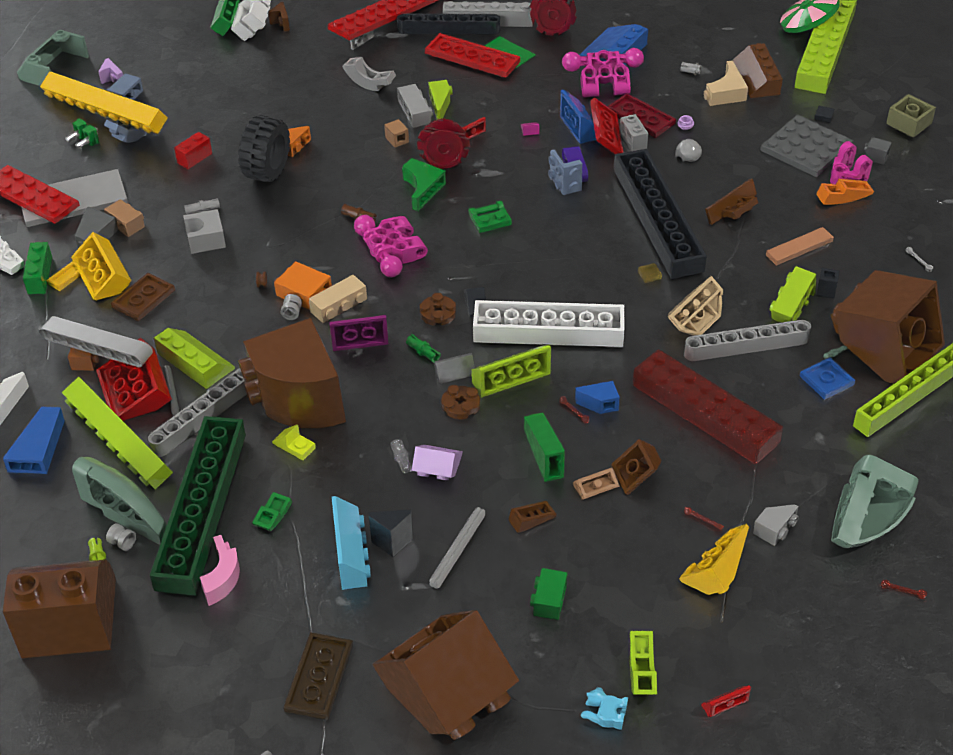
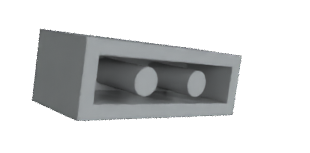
[397,84,433,128]

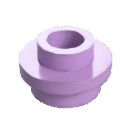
[678,115,694,130]

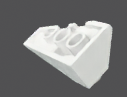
[0,372,29,425]

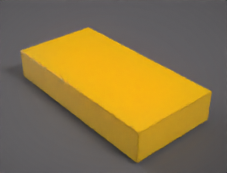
[46,261,85,291]

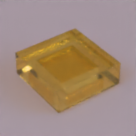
[638,263,662,283]

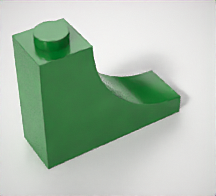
[402,158,446,211]

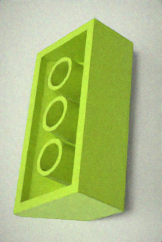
[154,328,235,389]
[471,345,551,398]

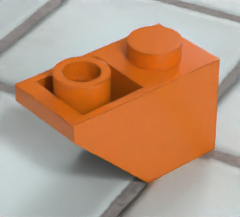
[287,126,311,157]

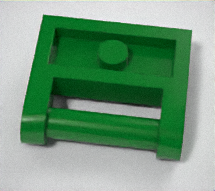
[468,201,512,233]

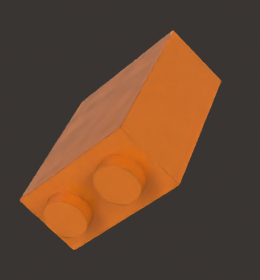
[274,261,332,310]

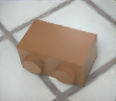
[104,199,145,237]

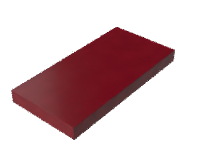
[607,93,676,138]

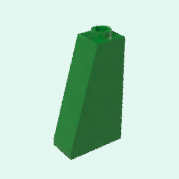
[524,413,565,482]

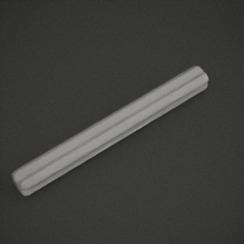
[429,507,485,589]

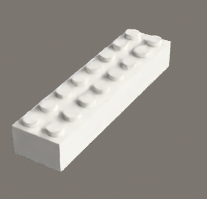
[473,300,624,347]

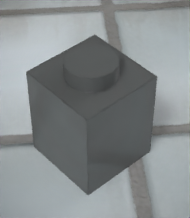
[863,137,892,165]

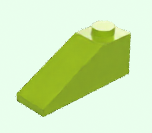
[428,80,453,119]

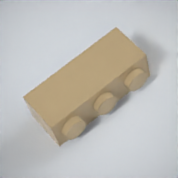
[309,275,367,323]

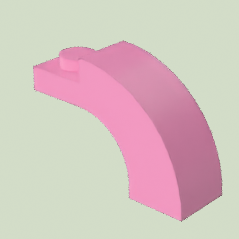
[200,535,240,606]

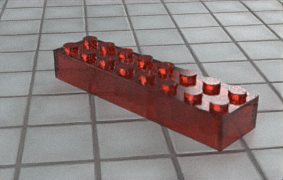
[633,349,783,464]

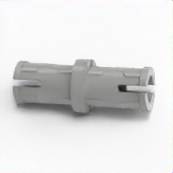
[184,198,220,215]

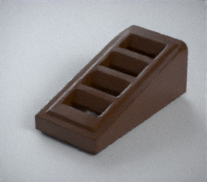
[509,501,557,533]

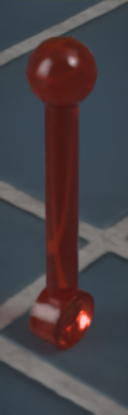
[559,396,590,424]
[684,507,724,530]
[881,580,927,599]

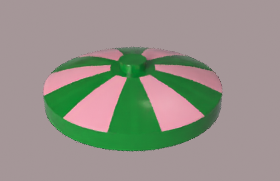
[780,0,840,33]

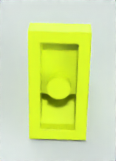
[272,424,316,460]

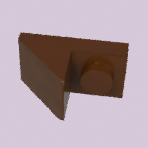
[268,2,290,31]

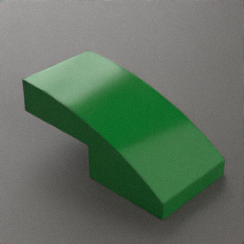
[252,492,292,531]

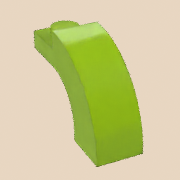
[630,631,657,695]

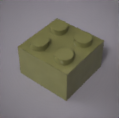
[886,94,936,138]

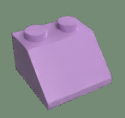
[412,445,463,480]

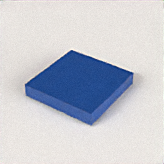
[800,357,855,400]

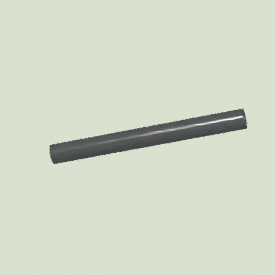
[163,365,180,416]

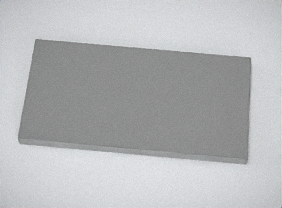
[22,169,128,227]

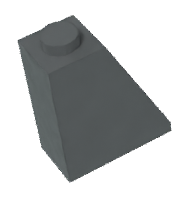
[75,206,118,248]

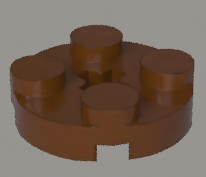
[420,293,456,326]
[441,385,480,419]

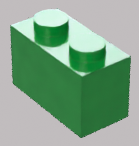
[530,568,568,620]

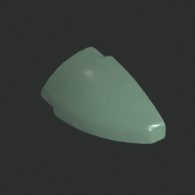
[831,455,919,548]
[72,457,167,545]

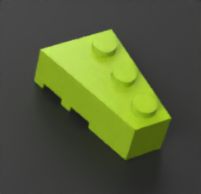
[770,266,816,323]

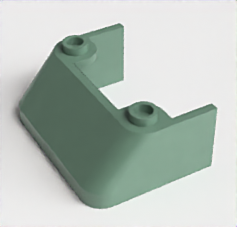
[17,30,89,86]

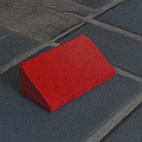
[462,117,486,139]
[701,685,751,717]

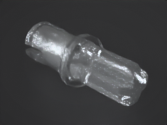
[390,439,412,474]

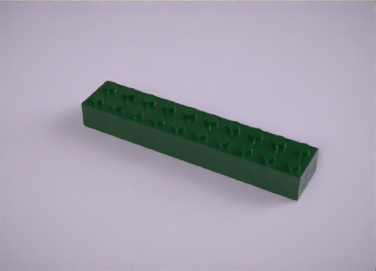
[150,416,246,595]

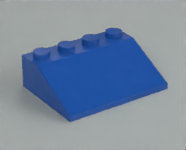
[579,24,648,73]

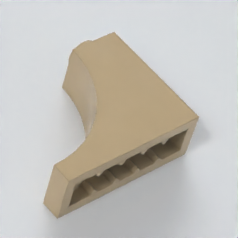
[704,61,748,106]

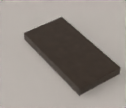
[283,632,353,720]

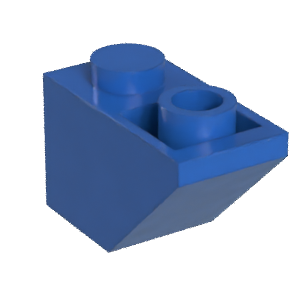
[575,381,620,414]

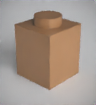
[384,119,409,147]

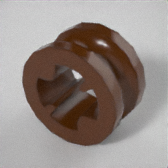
[256,272,267,288]

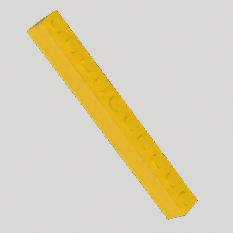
[40,71,168,134]

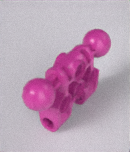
[562,48,644,98]
[354,215,428,278]

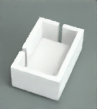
[231,0,271,41]

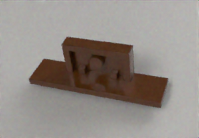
[705,179,758,225]

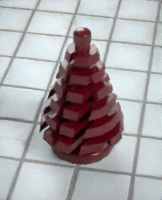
[530,0,577,36]
[417,118,470,169]

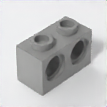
[620,114,648,151]

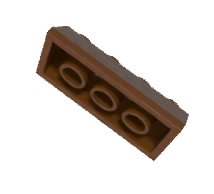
[733,43,783,98]

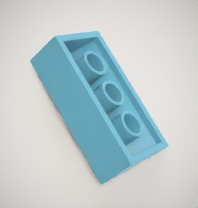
[332,496,371,590]

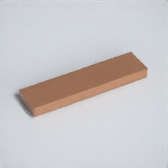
[766,227,834,266]

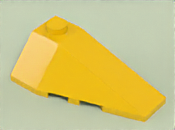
[679,524,749,595]

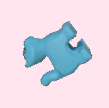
[581,687,628,730]

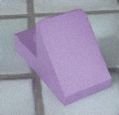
[99,58,123,84]

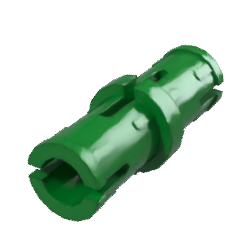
[406,334,441,363]

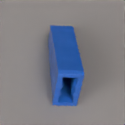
[3,407,65,474]

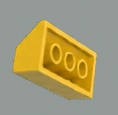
[71,232,131,300]

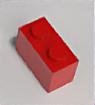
[174,132,212,170]

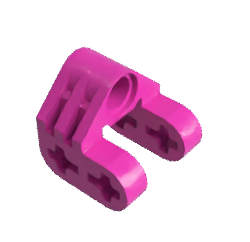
[830,141,873,184]

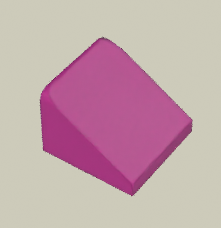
[521,122,539,136]

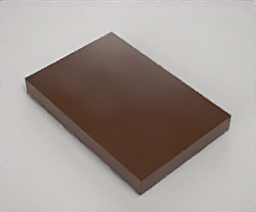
[111,273,175,321]

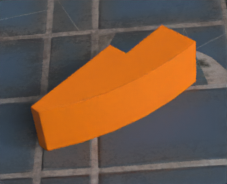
[816,179,874,205]

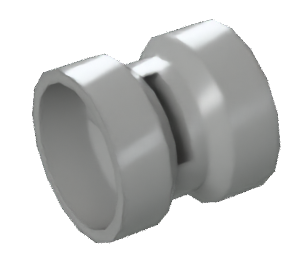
[280,294,302,320]
[106,523,136,551]

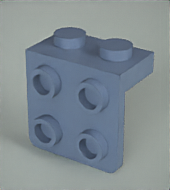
[548,150,582,195]

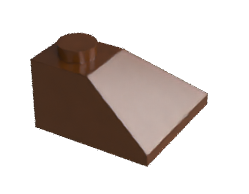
[611,439,662,495]

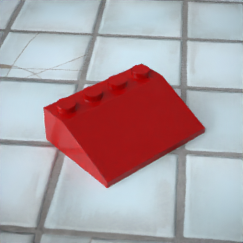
[96,338,172,421]

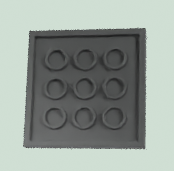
[760,115,853,177]

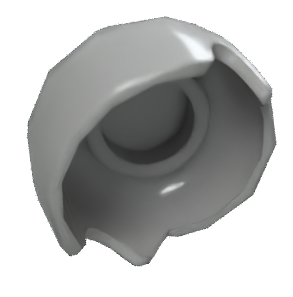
[675,139,702,162]

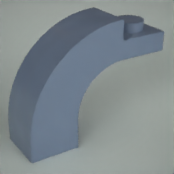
[104,120,147,143]

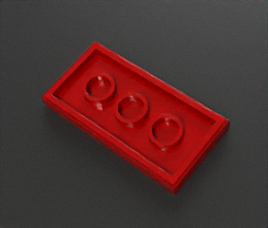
[590,98,624,154]

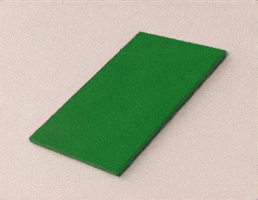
[485,36,536,68]

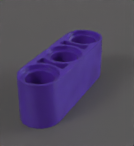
[562,146,588,182]

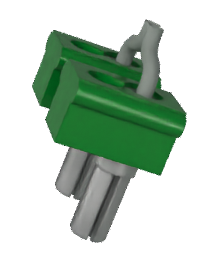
[65,118,99,149]

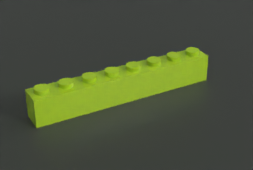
[853,343,953,437]
[62,377,173,490]

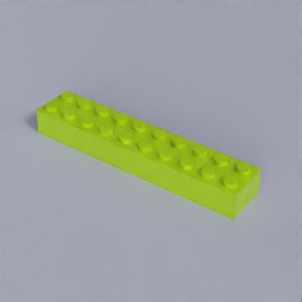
[794,0,857,94]

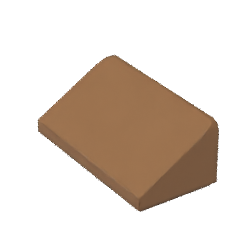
[573,468,619,500]

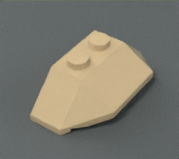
[668,276,723,336]

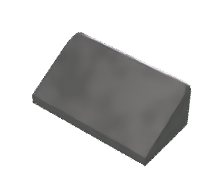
[435,353,475,384]

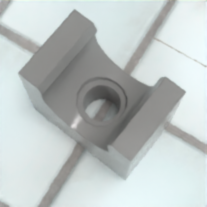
[183,209,226,254]

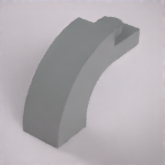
[342,57,396,91]

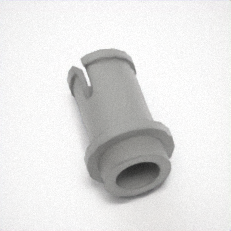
[680,62,701,75]

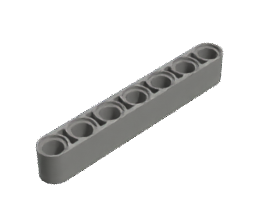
[39,316,153,367]
[684,320,811,361]
[148,368,253,457]

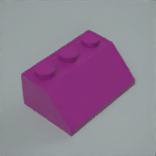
[329,315,389,351]

